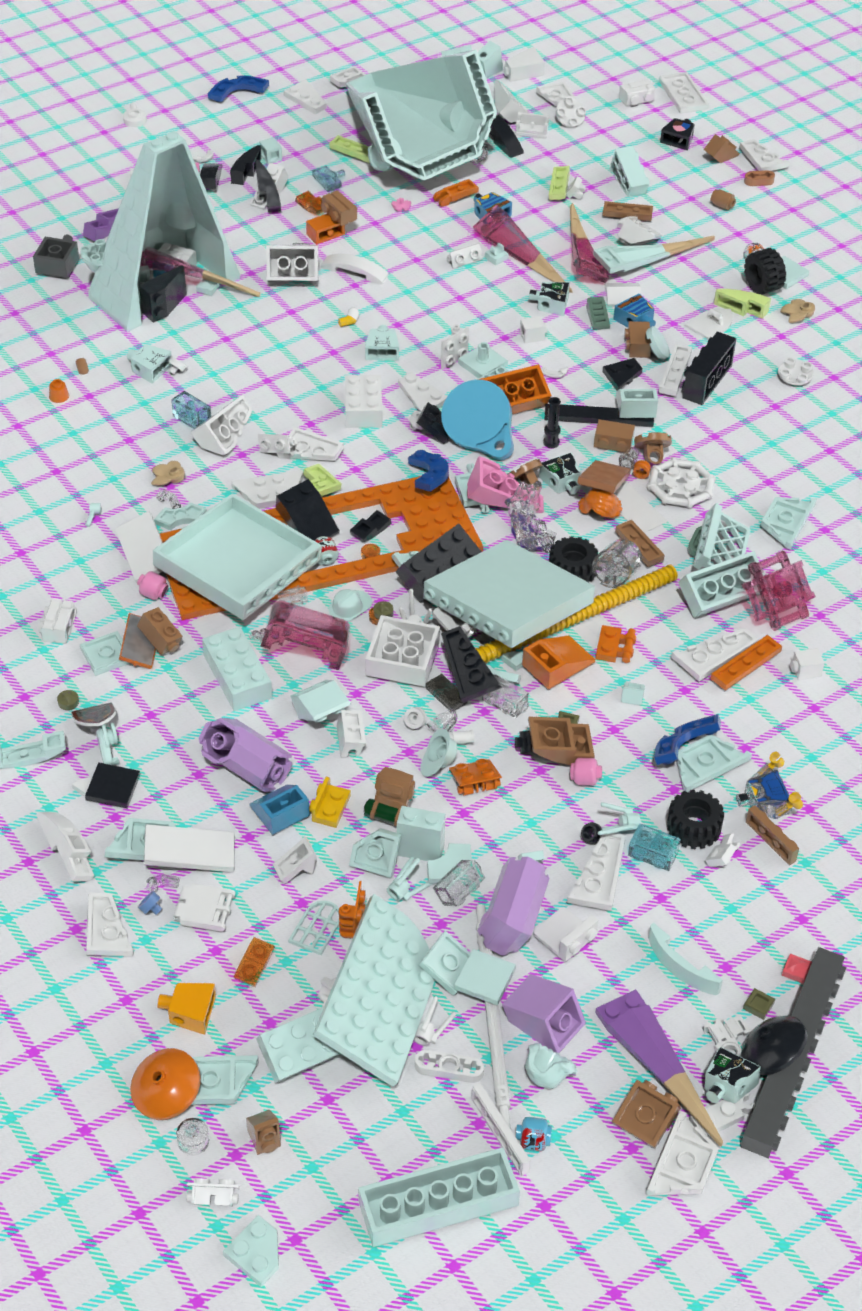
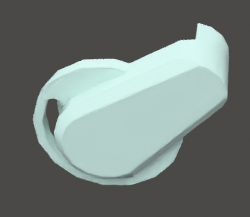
[96,723,119,765]

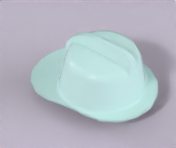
[329,589,372,622]
[420,728,457,777]

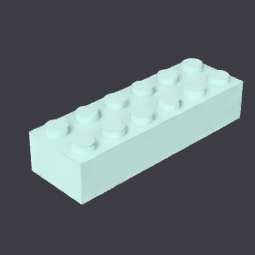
[358,1147,520,1247]

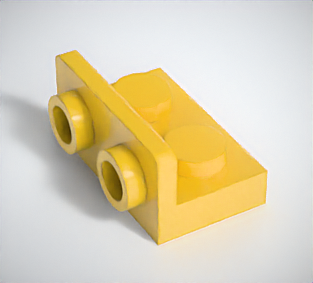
[309,777,351,828]

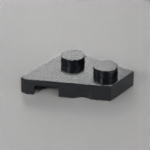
[602,358,643,391]
[416,402,449,444]

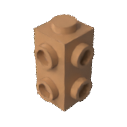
[137,607,183,655]

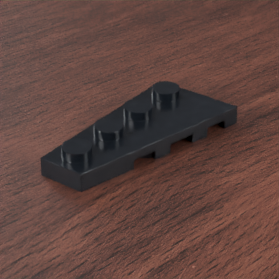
[441,626,502,703]

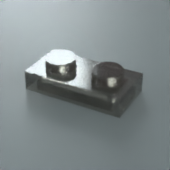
[426,674,468,713]

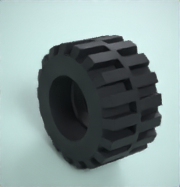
[744,248,786,295]
[549,536,599,583]
[667,790,724,849]

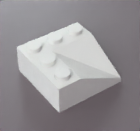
[365,615,440,687]

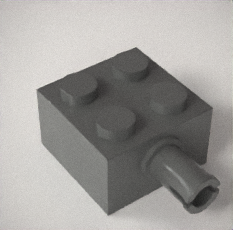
[33,234,79,278]

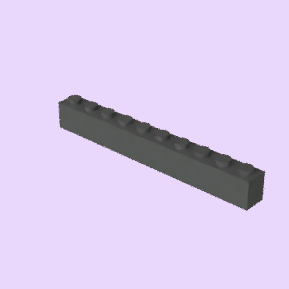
[741,947,847,1159]

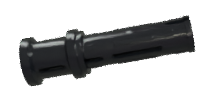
[543,397,561,448]

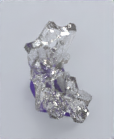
[504,481,557,553]

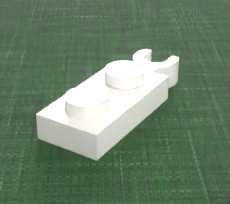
[689,1093,756,1138]

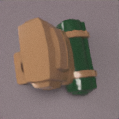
[364,767,415,827]

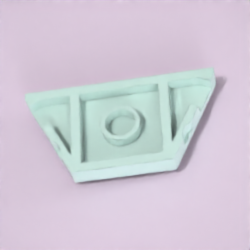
[761,497,817,550]
[677,735,752,792]
[105,818,176,860]
[191,1055,258,1105]

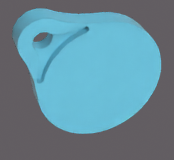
[441,380,514,460]

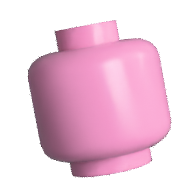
[137,571,168,600]
[570,758,602,786]

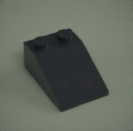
[139,265,187,323]
[276,479,340,541]

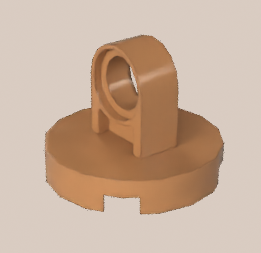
[634,432,672,466]
[508,459,543,492]

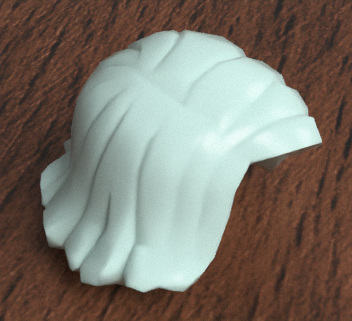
[525,1043,578,1089]

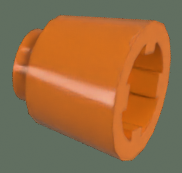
[49,379,69,403]

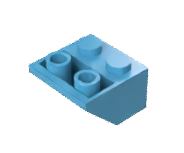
[249,785,310,835]

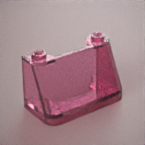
[261,601,350,670]

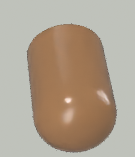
[75,357,89,375]

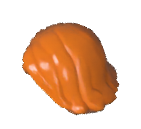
[578,488,623,518]

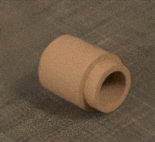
[710,189,736,210]

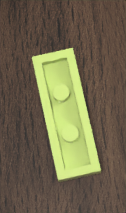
[329,135,370,163]
[549,166,570,200]

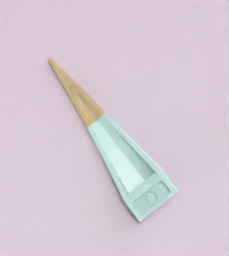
[593,236,715,274]

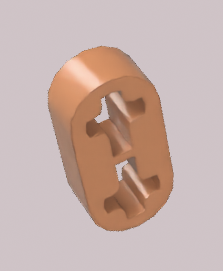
[744,170,775,186]

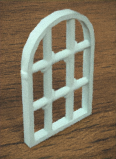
[288,901,339,956]

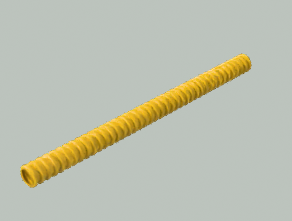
[475,564,678,663]

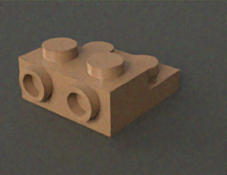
[612,1080,681,1149]

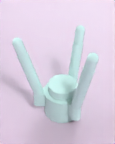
[592,802,641,835]
[387,857,434,901]

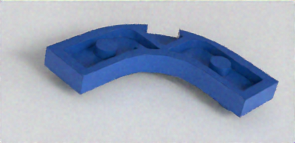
[208,75,269,102]
[408,450,449,492]
[654,714,721,765]

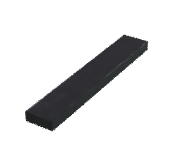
[544,403,654,427]

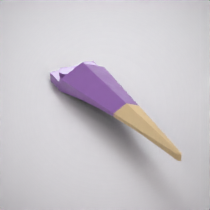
[595,989,723,1147]

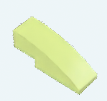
[714,289,771,319]

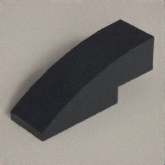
[489,114,524,158]
[230,145,262,185]
[255,160,281,212]
[200,163,222,189]

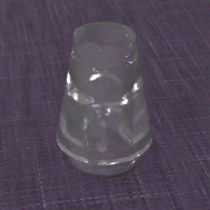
[619,447,640,469]
[278,585,308,605]

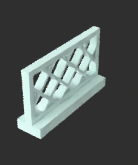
[693,503,751,570]

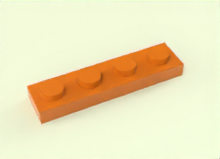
[710,635,782,691]

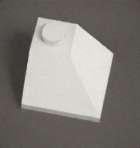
[617,217,662,245]

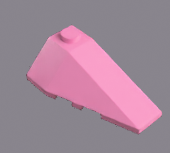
[467,456,544,513]

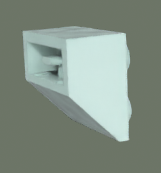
[616,389,658,418]
[290,680,351,723]

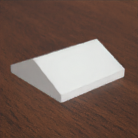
[604,283,641,307]

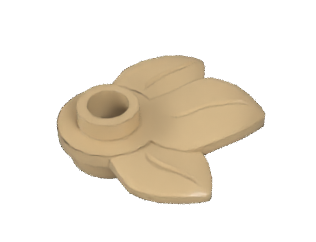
[780,299,815,323]
[151,461,185,485]

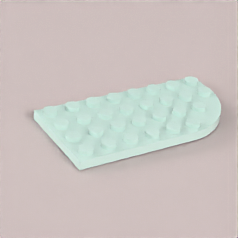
[313,894,435,1087]

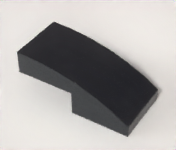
[350,510,392,542]

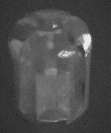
[592,539,642,588]

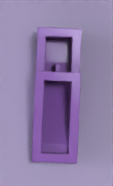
[83,208,119,241]

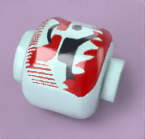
[315,536,339,565]

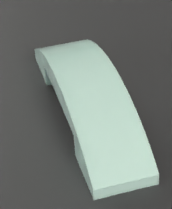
[0,731,66,769]
[648,923,723,995]

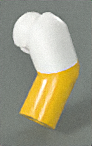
[338,307,359,327]

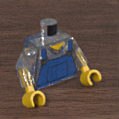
[736,751,803,819]

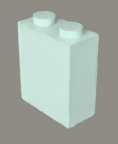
[397,806,445,861]

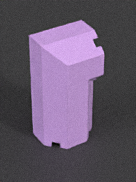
[199,718,292,792]
[477,857,550,956]

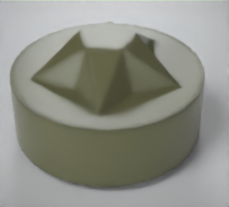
[373,601,393,620]
[57,690,79,710]

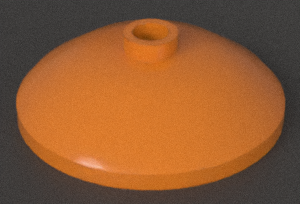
[130,1048,201,1120]

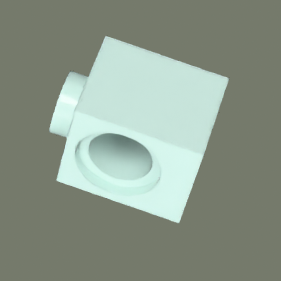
[259,137,282,164]

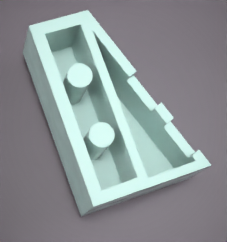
[609,146,650,197]

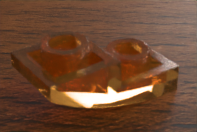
[295,190,323,215]
[234,937,275,987]

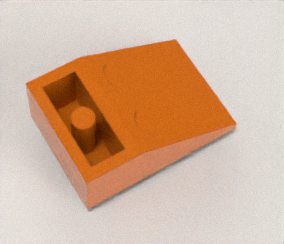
[522,635,596,690]

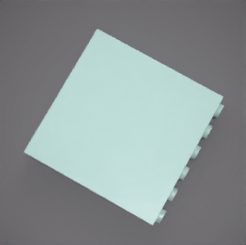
[153,493,322,620]
[424,540,595,648]

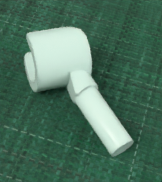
[85,503,102,527]

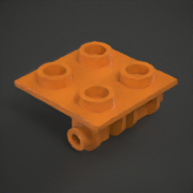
[449,759,502,796]
[339,881,366,938]

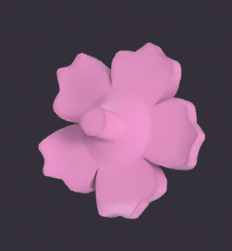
[391,198,411,211]

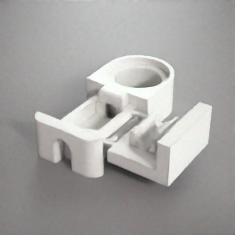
[704,1014,751,1057]

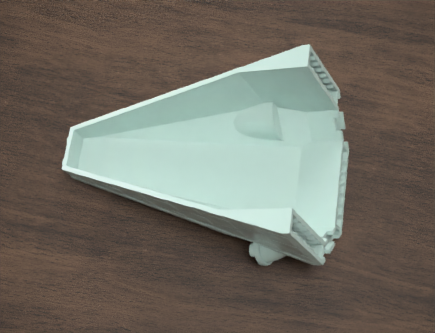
[345,50,497,180]
[80,131,240,332]

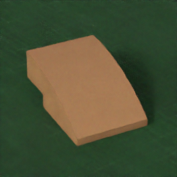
[528,716,595,765]

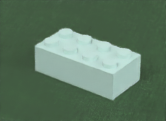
[678,551,770,618]
[202,626,272,711]
[256,1007,341,1083]

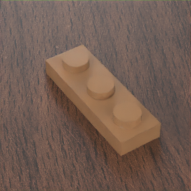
[603,201,653,221]
[615,520,665,567]
[746,805,799,866]

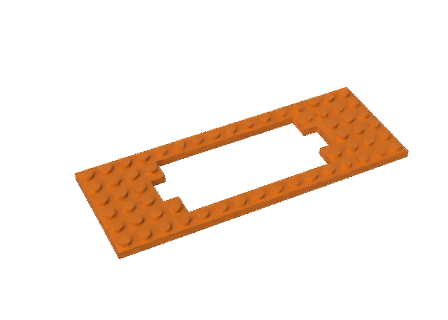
[159,476,483,621]

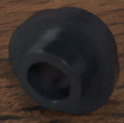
[581,822,602,844]

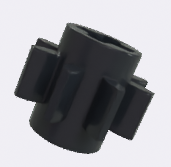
[515,731,533,753]

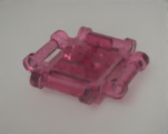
[741,550,816,631]

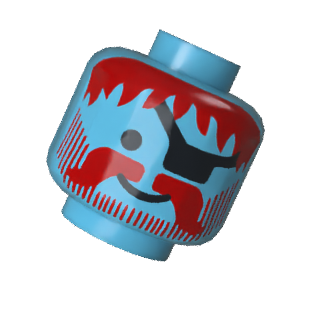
[516,1117,552,1151]

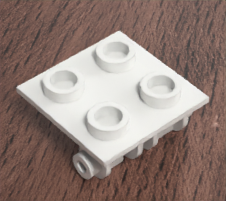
[441,324,469,370]

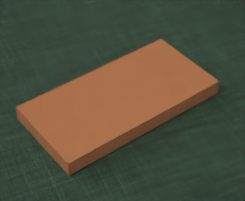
[577,460,631,493]

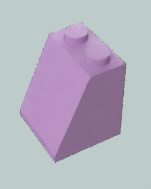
[502,974,586,1053]

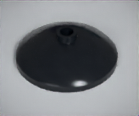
[741,1016,808,1076]

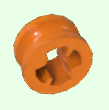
[633,460,651,479]

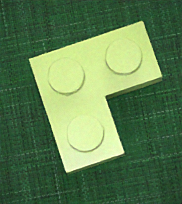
[303,464,342,497]

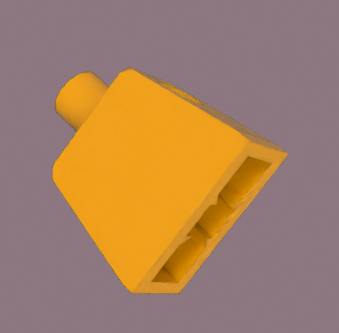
[157,983,216,1035]

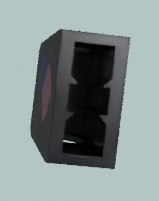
[660,118,695,151]

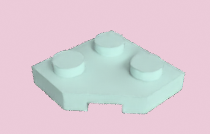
[349,828,402,878]
[223,1215,279,1287]

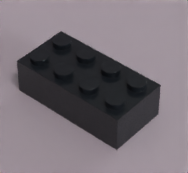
[682,331,737,405]
[396,524,481,602]

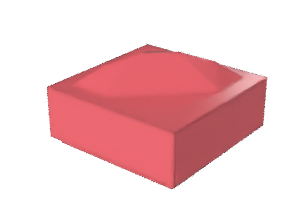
[782,954,812,984]

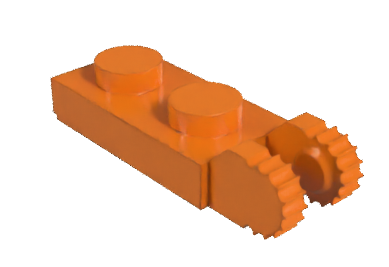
[433,179,479,207]

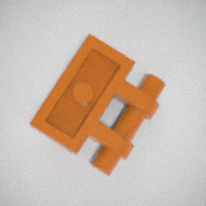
[595,625,637,663]

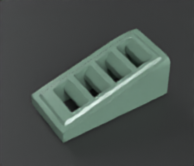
[586,297,610,330]

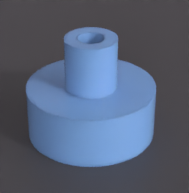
[138,891,162,914]

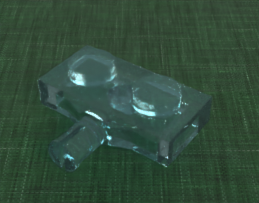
[312,166,345,192]

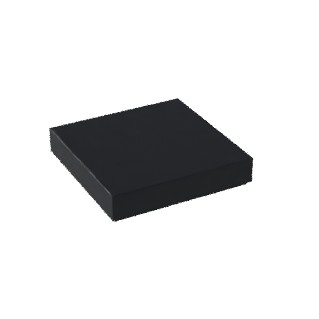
[85,762,140,809]

